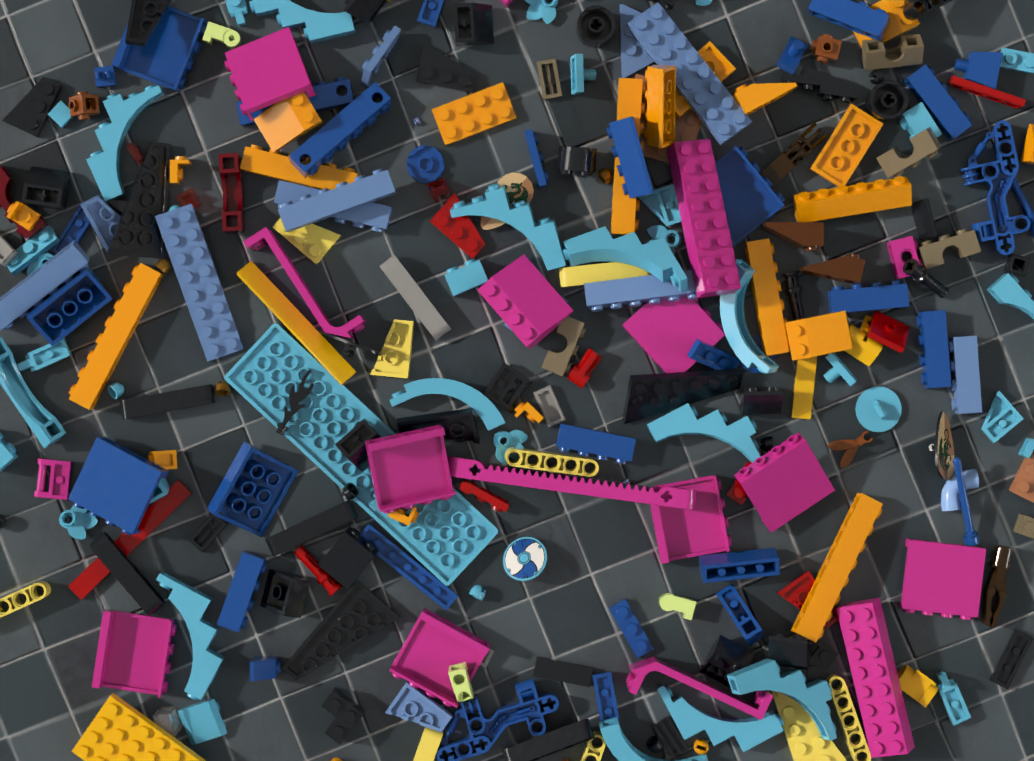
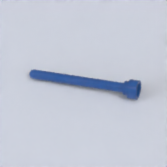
[996,154,1034,237]
[953,457,980,546]

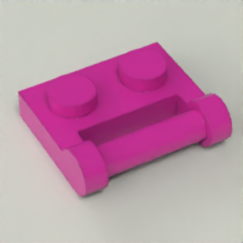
[34,458,73,500]

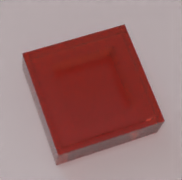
[126,143,144,164]

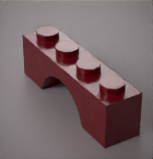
[218,153,245,233]
[0,164,48,239]

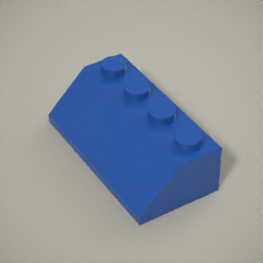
[606,116,654,198]
[27,266,113,347]

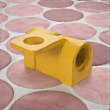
[844,315,884,366]
[898,664,938,708]

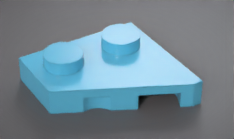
[639,184,681,227]
[981,391,1024,444]

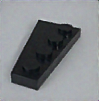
[397,408,480,444]

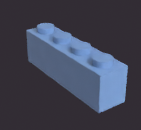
[948,336,982,414]

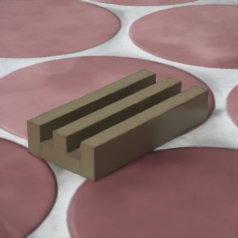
[537,58,562,100]

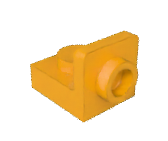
[170,156,192,185]
[7,201,41,231]
[514,401,544,423]
[147,450,178,470]
[388,506,419,526]

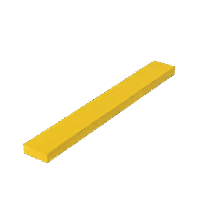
[237,261,356,386]

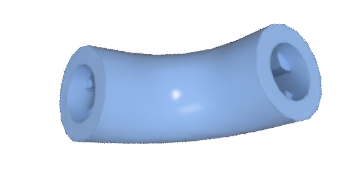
[941,469,979,511]

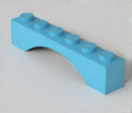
[987,273,1034,320]
[0,337,66,449]

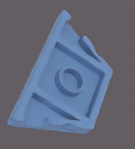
[619,4,655,78]

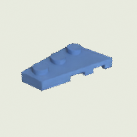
[360,26,401,89]
[80,195,121,252]
[385,681,454,732]

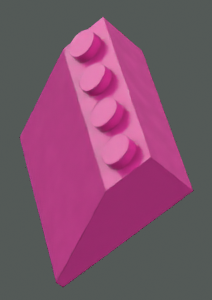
[478,254,574,349]

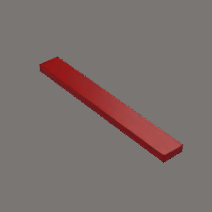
[68,480,192,600]

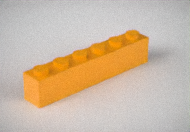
[240,144,359,190]
[793,176,912,222]
[744,238,790,356]

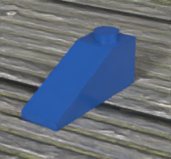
[716,584,766,647]

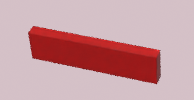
[947,75,1026,109]

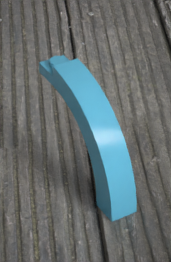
[720,259,779,374]
[389,378,506,431]
[599,717,708,761]

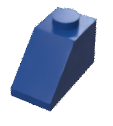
[250,656,281,681]

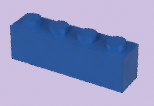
[808,0,890,42]
[904,64,972,141]
[828,280,909,313]
[916,310,952,388]
[556,423,636,464]
[699,548,780,583]
[217,550,268,632]

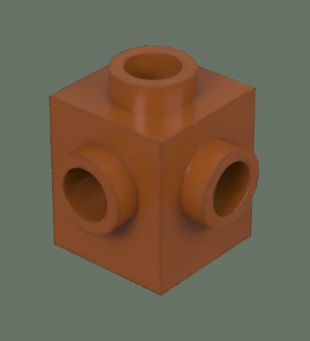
[811,34,842,63]
[69,91,100,120]

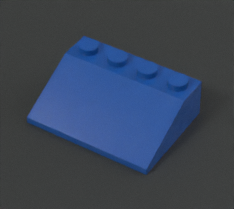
[207,441,299,537]

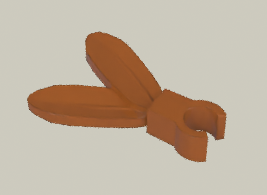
[828,431,873,468]

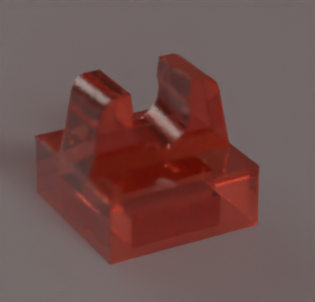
[427,178,450,203]
[175,187,202,209]

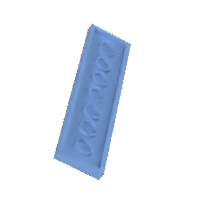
[627,2,752,145]
[155,204,244,362]

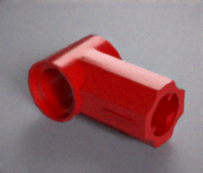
[566,348,602,389]

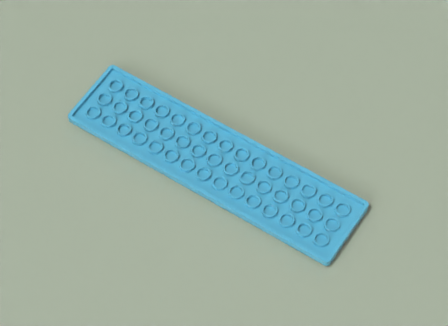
[224,323,498,586]

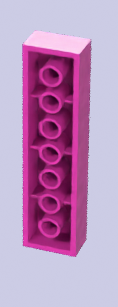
[667,139,741,298]
[836,598,915,758]

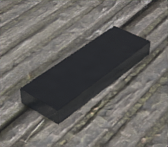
[989,629,1034,689]
[533,657,593,687]

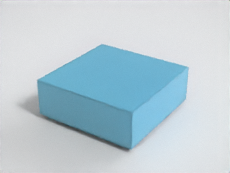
[48,101,73,128]
[1018,438,1034,459]

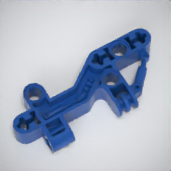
[961,120,1031,256]
[437,678,559,761]

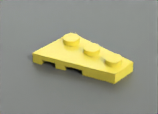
[273,217,341,265]
[370,319,414,379]

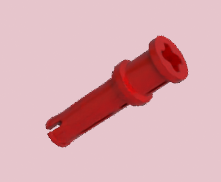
[293,545,343,597]

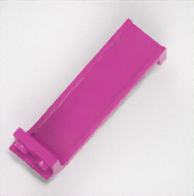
[243,227,367,339]
[626,656,773,720]

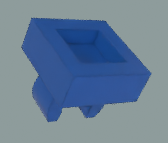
[94,66,117,88]

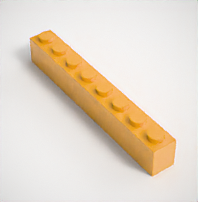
[611,78,646,234]
[69,263,164,410]
[791,493,883,643]

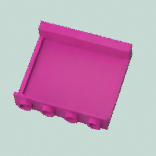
[224,27,316,121]
[622,297,725,373]
[365,425,456,513]
[734,432,835,533]
[647,475,732,564]
[898,538,986,620]
[389,607,491,708]
[92,609,177,698]

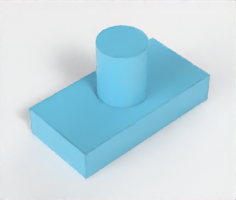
[570,54,596,95]
[823,352,857,386]

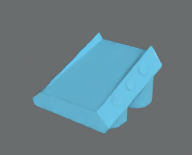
[178,699,227,745]

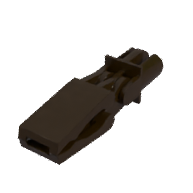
[760,122,828,189]
[981,545,1012,627]

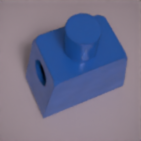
[954,52,1003,89]

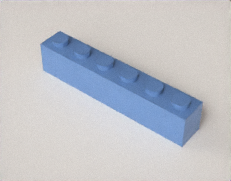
[278,168,396,232]
[274,180,393,233]
[0,240,90,331]
[584,270,698,312]

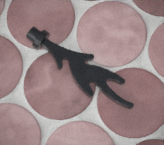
[276,370,314,435]

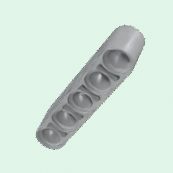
[379,255,451,340]

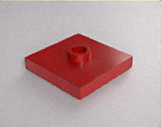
[867,310,910,353]

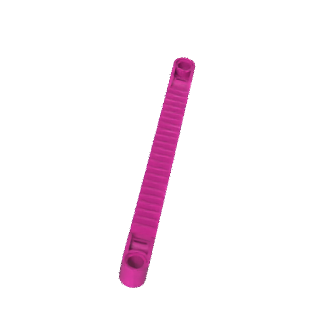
[448,456,697,510]

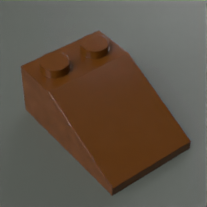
[761,222,824,252]
[799,253,865,285]

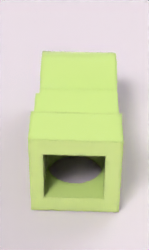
[202,21,242,49]
[659,593,696,620]
[448,662,474,702]

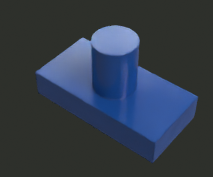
[776,36,808,75]

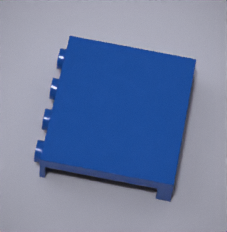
[111,6,207,93]
[715,146,785,247]
[68,437,169,535]

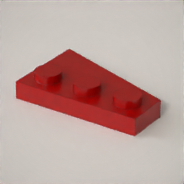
[430,193,485,259]
[777,570,839,629]

